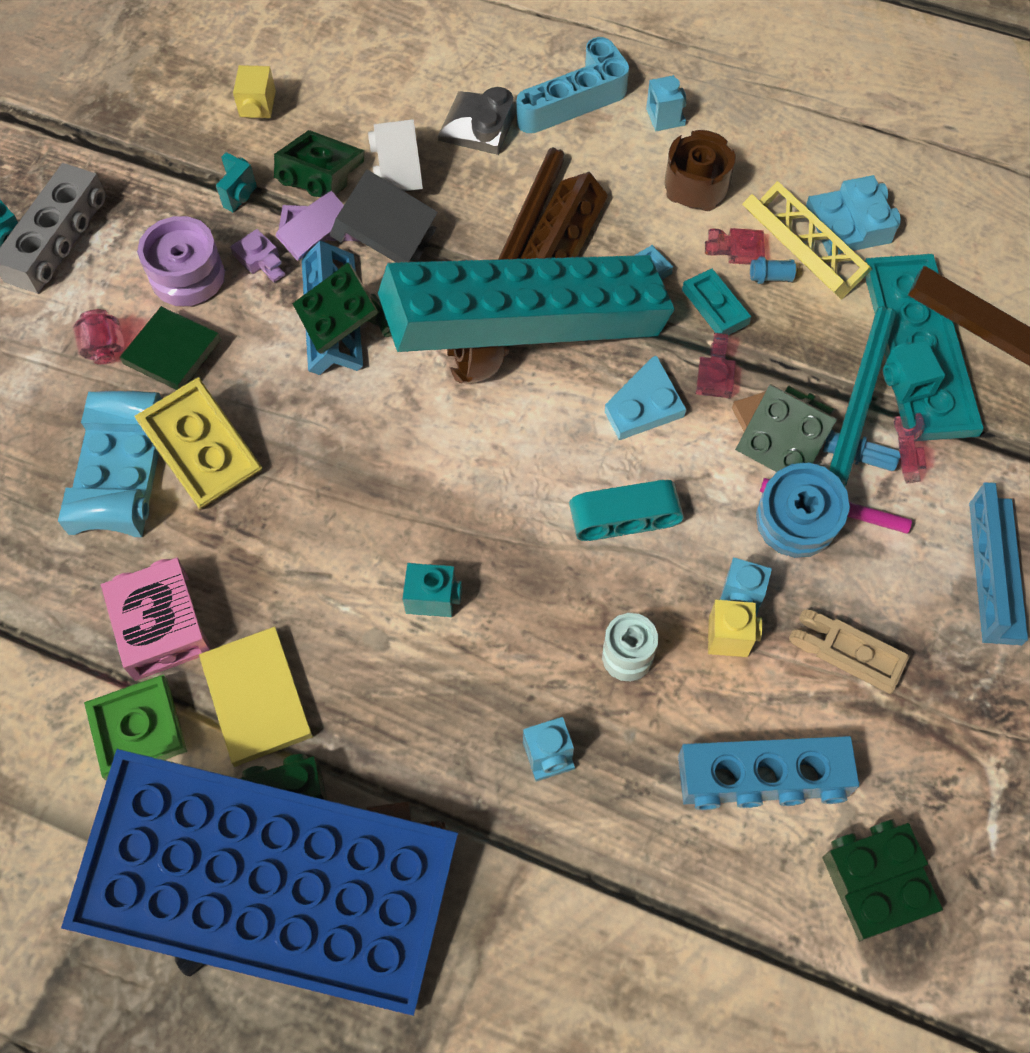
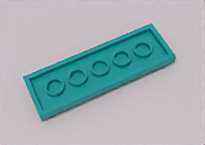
[865,254,984,442]

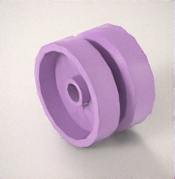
[137,216,225,306]

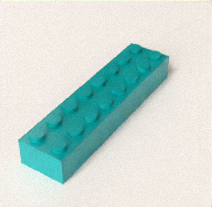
[378,255,675,352]

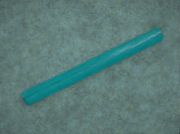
[829,306,896,487]

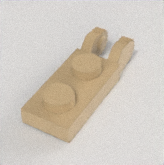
[789,609,910,694]

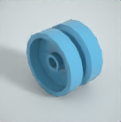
[756,462,850,558]

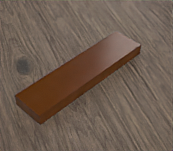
[908,265,1030,366]

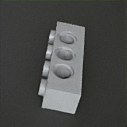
[0,163,107,294]

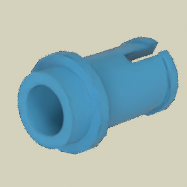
[750,256,796,284]

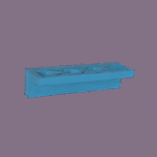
[302,241,363,375]
[969,482,1028,646]

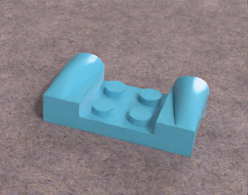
[58,391,162,537]

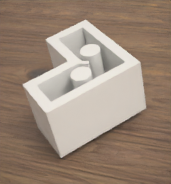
[368,119,423,191]

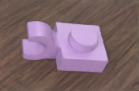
[230,229,285,283]

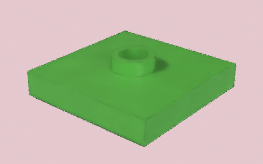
[84,674,187,781]

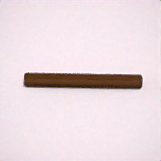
[498,147,565,260]

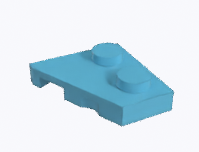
[605,356,686,440]

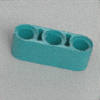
[569,480,684,541]

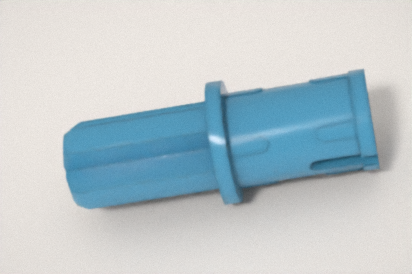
[823,430,901,471]

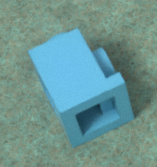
[646,75,686,132]
[720,557,772,617]
[523,717,575,782]

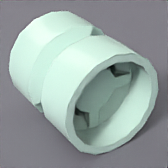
[602,613,658,682]

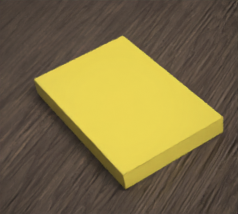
[134,377,262,510]
[199,627,313,767]

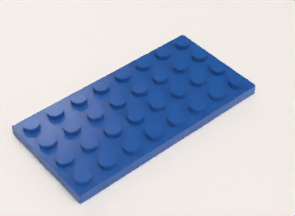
[61,749,458,1016]

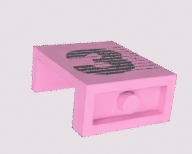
[100,557,211,681]

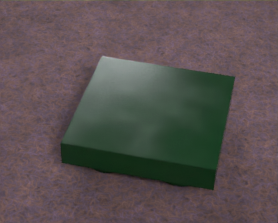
[119,306,221,390]

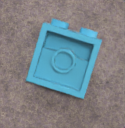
[806,175,901,256]

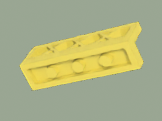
[742,181,872,300]

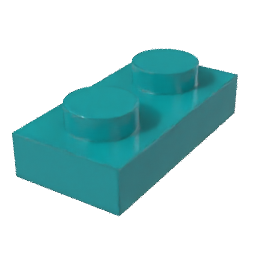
[682,268,751,339]

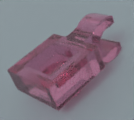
[705,228,765,265]
[695,333,736,399]
[894,413,927,484]

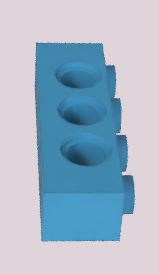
[678,736,859,810]

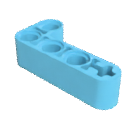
[516,37,629,133]

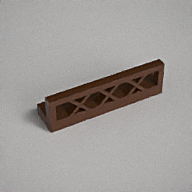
[520,171,608,259]

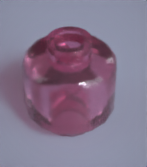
[73,309,125,365]

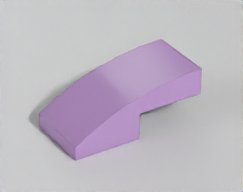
[275,191,344,261]

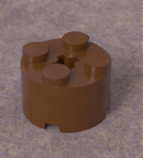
[664,130,736,211]

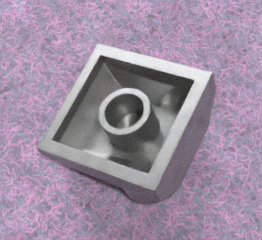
[438,87,517,155]

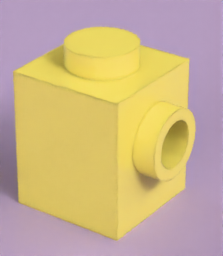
[233,65,276,118]
[708,600,762,657]

